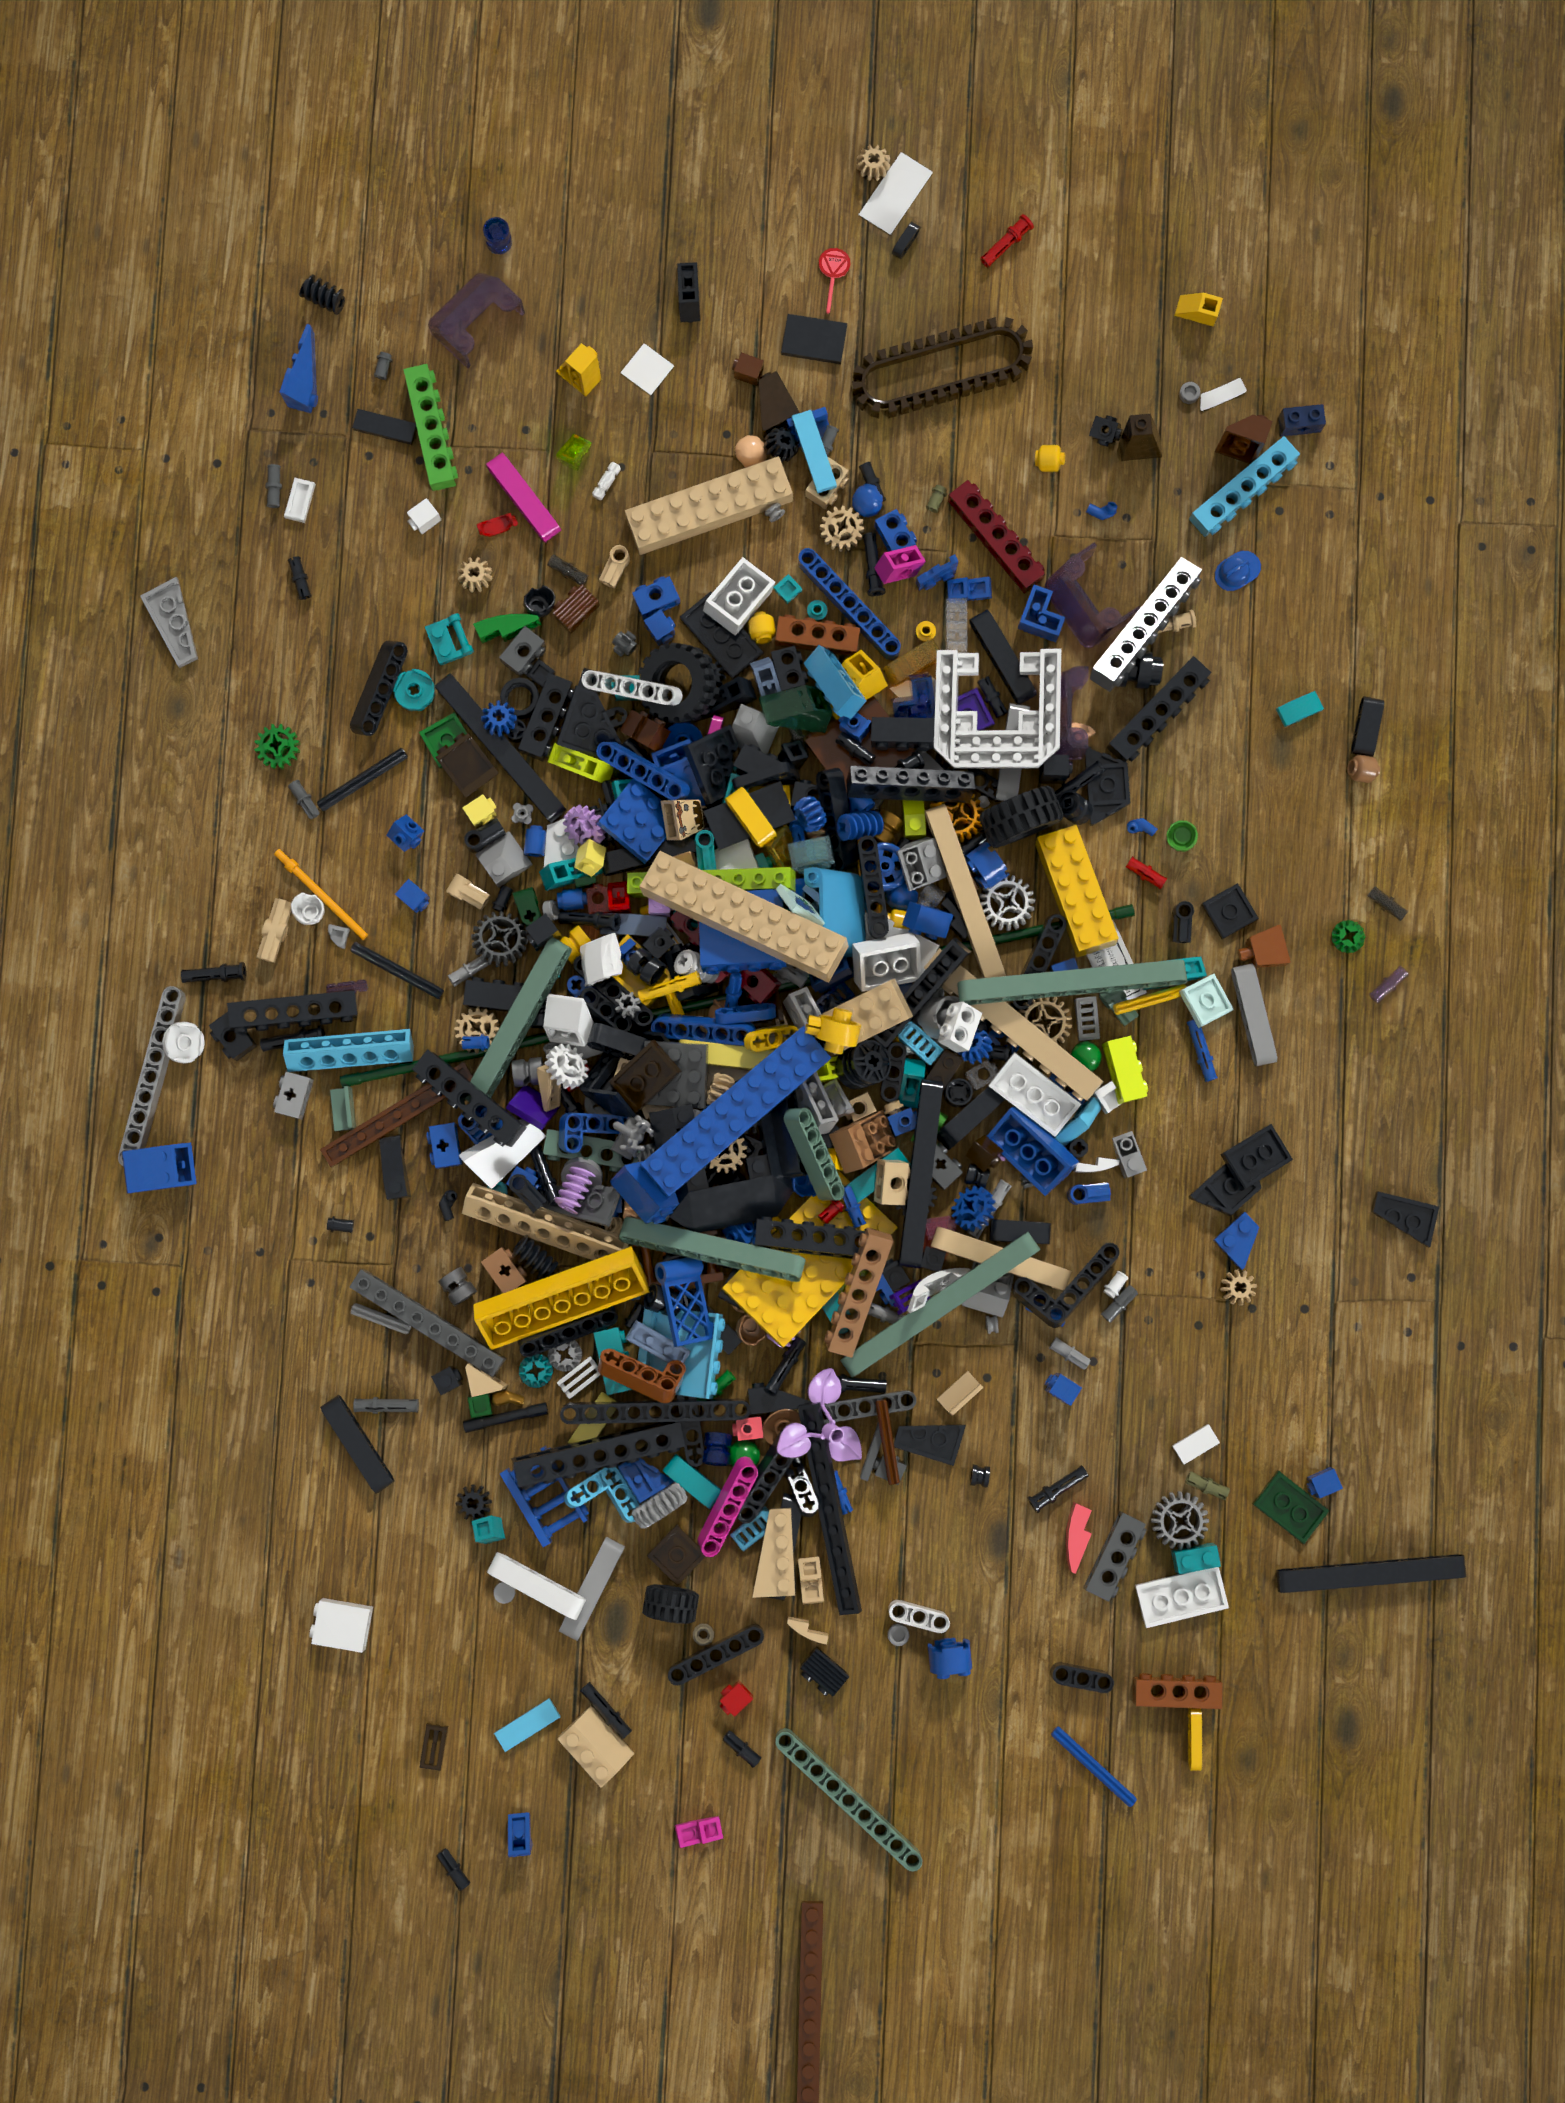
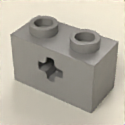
[273,1072,314,1120]

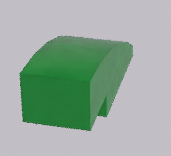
[473,614,541,644]

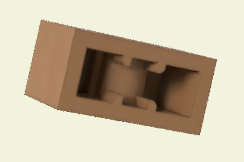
[481,1247,528,1293]

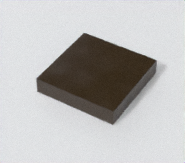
[647,1524,706,1586]

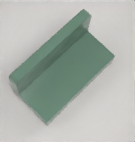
[330,1086,356,1132]

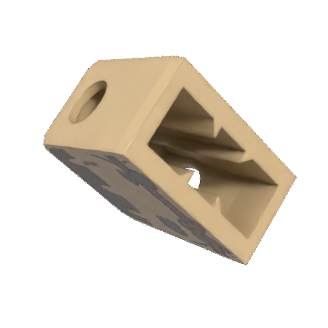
[661,800,708,840]

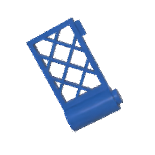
[655,1257,714,1347]

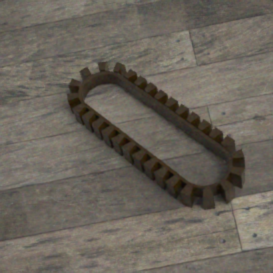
[851,317,1033,419]

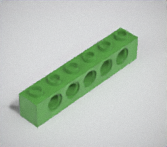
[403,364,458,491]

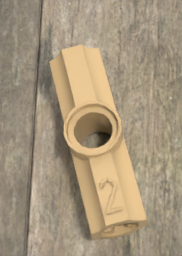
[257,898,291,963]

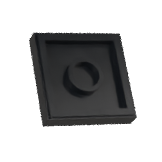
[1201,883,1259,939]

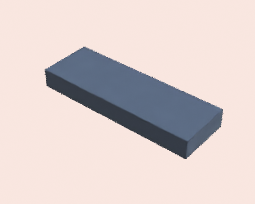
[625,1320,691,1363]

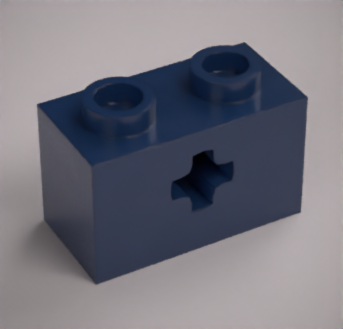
[1278,404,1326,437]

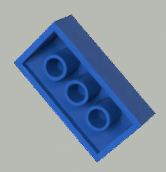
[987,1106,1079,1196]

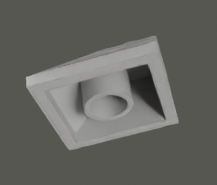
[732,704,782,755]
[475,831,533,888]

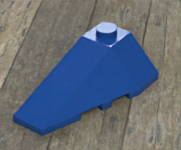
[280,324,318,413]

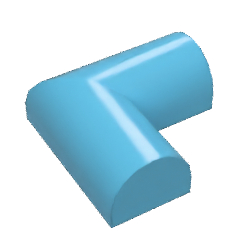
[1054,1096,1101,1146]

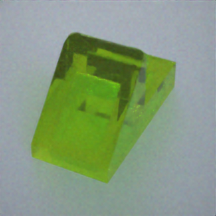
[556,434,592,471]

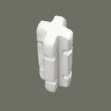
[592,462,621,500]

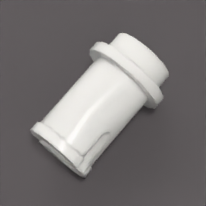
[1103,1271,1129,1299]

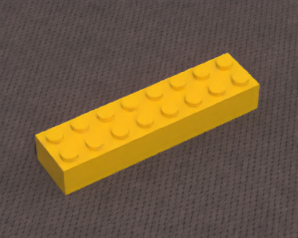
[473,1246,649,1350]

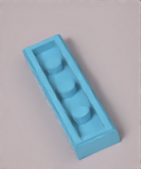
[792,410,837,494]

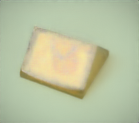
[763,824,806,872]

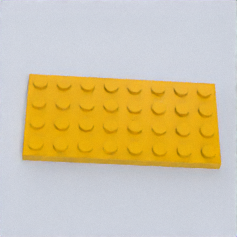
[722,1171,898,1348]

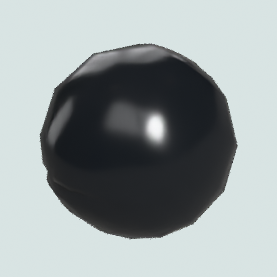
[523,585,556,618]

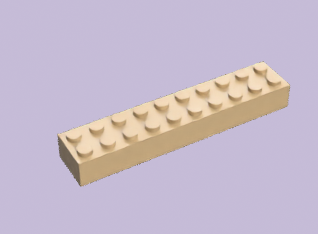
[639,851,849,983]

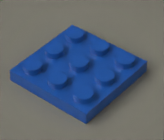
[596,778,666,864]

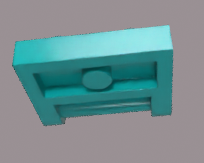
[425,613,474,666]

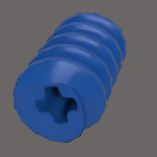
[837,810,884,841]

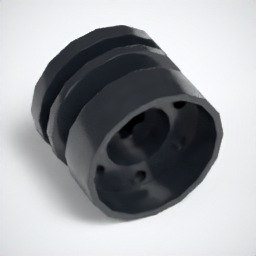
[835,1040,891,1090]

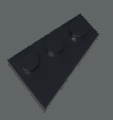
[1371,1191,1439,1248]

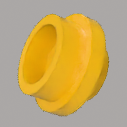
[916,621,936,642]

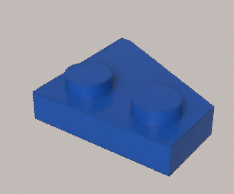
[617,1458,675,1504]

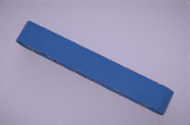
[798,548,901,660]

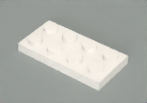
[989,1052,1081,1137]
[1135,1567,1229,1628]

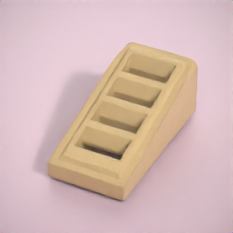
[537,1065,561,1112]

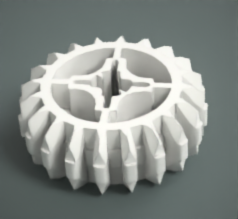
[979,875,1035,931]

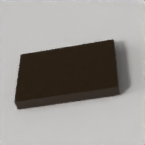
[608,1040,682,1113]

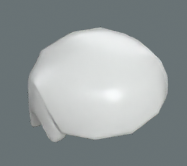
[291,893,325,925]

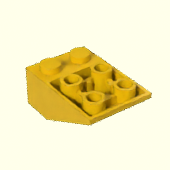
[818,650,888,720]

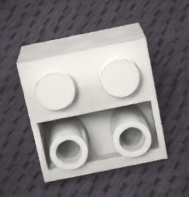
[543,994,594,1047]

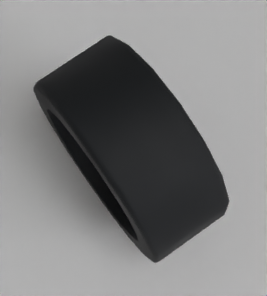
[500,678,540,719]

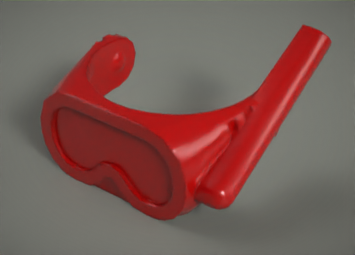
[476,513,518,537]

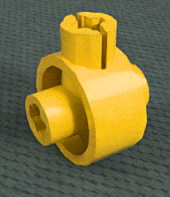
[805,1008,861,1054]

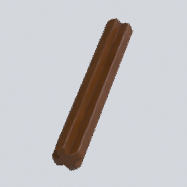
[875,1400,900,1485]

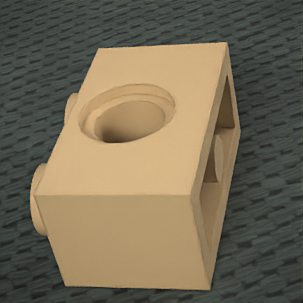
[874,1159,910,1205]

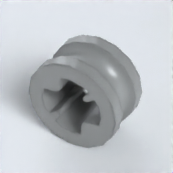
[765,503,785,522]
[985,1315,999,1334]

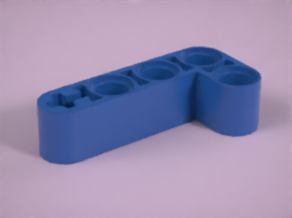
[558,1113,628,1153]

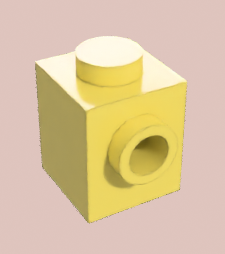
[463,795,497,828]
[574,839,606,877]

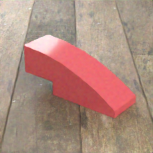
[1066,1502,1092,1574]

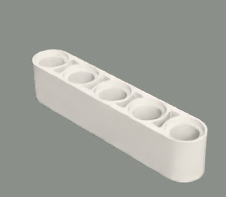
[582,670,682,705]
[487,1552,586,1620]

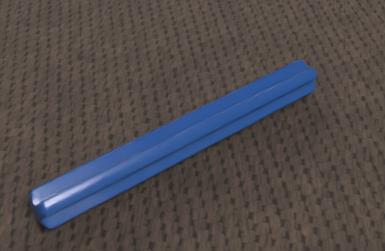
[1051,1727,1137,1807]

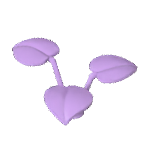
[777,1368,862,1461]

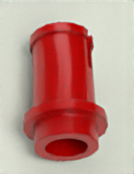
[818,1200,845,1224]

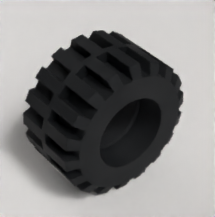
[642,1584,699,1624]

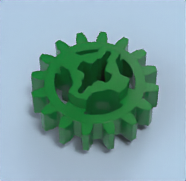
[254,724,300,769]

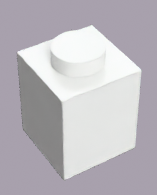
[407,498,441,534]

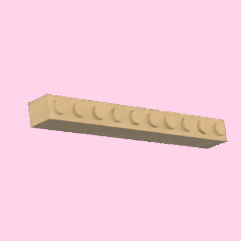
[924,948,1104,1101]

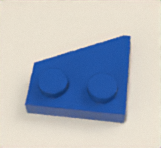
[916,554,959,590]
[1213,1212,1259,1270]

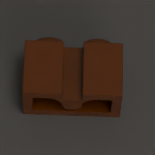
[620,709,671,751]

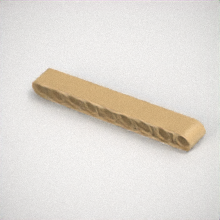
[925,804,1006,978]

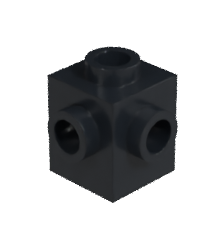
[1089,415,1123,447]

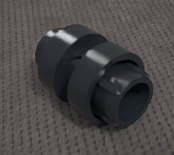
[1112,651,1163,689]

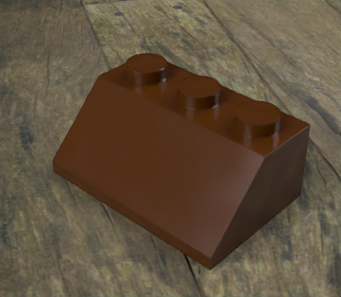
[1215,415,1273,464]

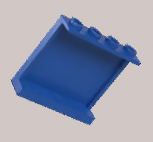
[699,889,787,975]

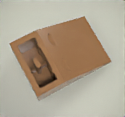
[829,1110,898,1174]

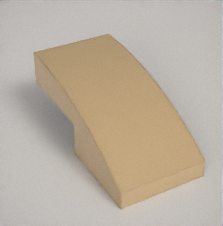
[798,1557,824,1604]
[787,1616,828,1645]

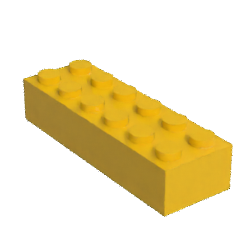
[1035,825,1119,958]

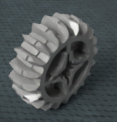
[632,1483,688,1528]
[1151,1491,1209,1550]

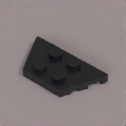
[1084,746,1131,826]
[1188,1163,1262,1216]

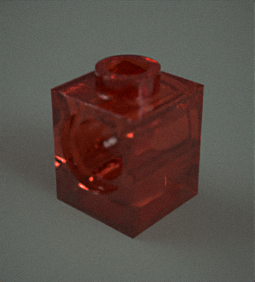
[586,884,610,914]

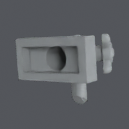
[610,1115,653,1160]

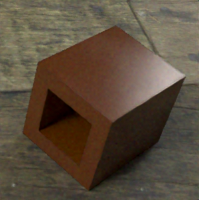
[732,352,764,386]

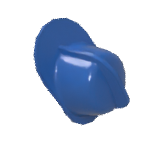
[1215,551,1261,591]

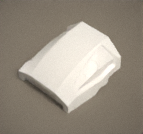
[580,933,623,987]

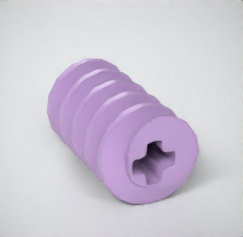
[555,1167,596,1214]

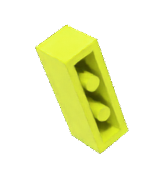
[1102,1036,1148,1104]

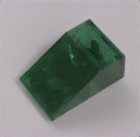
[759,685,833,733]

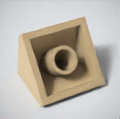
[465,1363,508,1397]

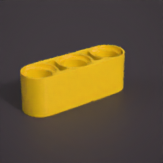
[725,787,777,848]

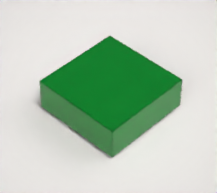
[467,1393,493,1418]

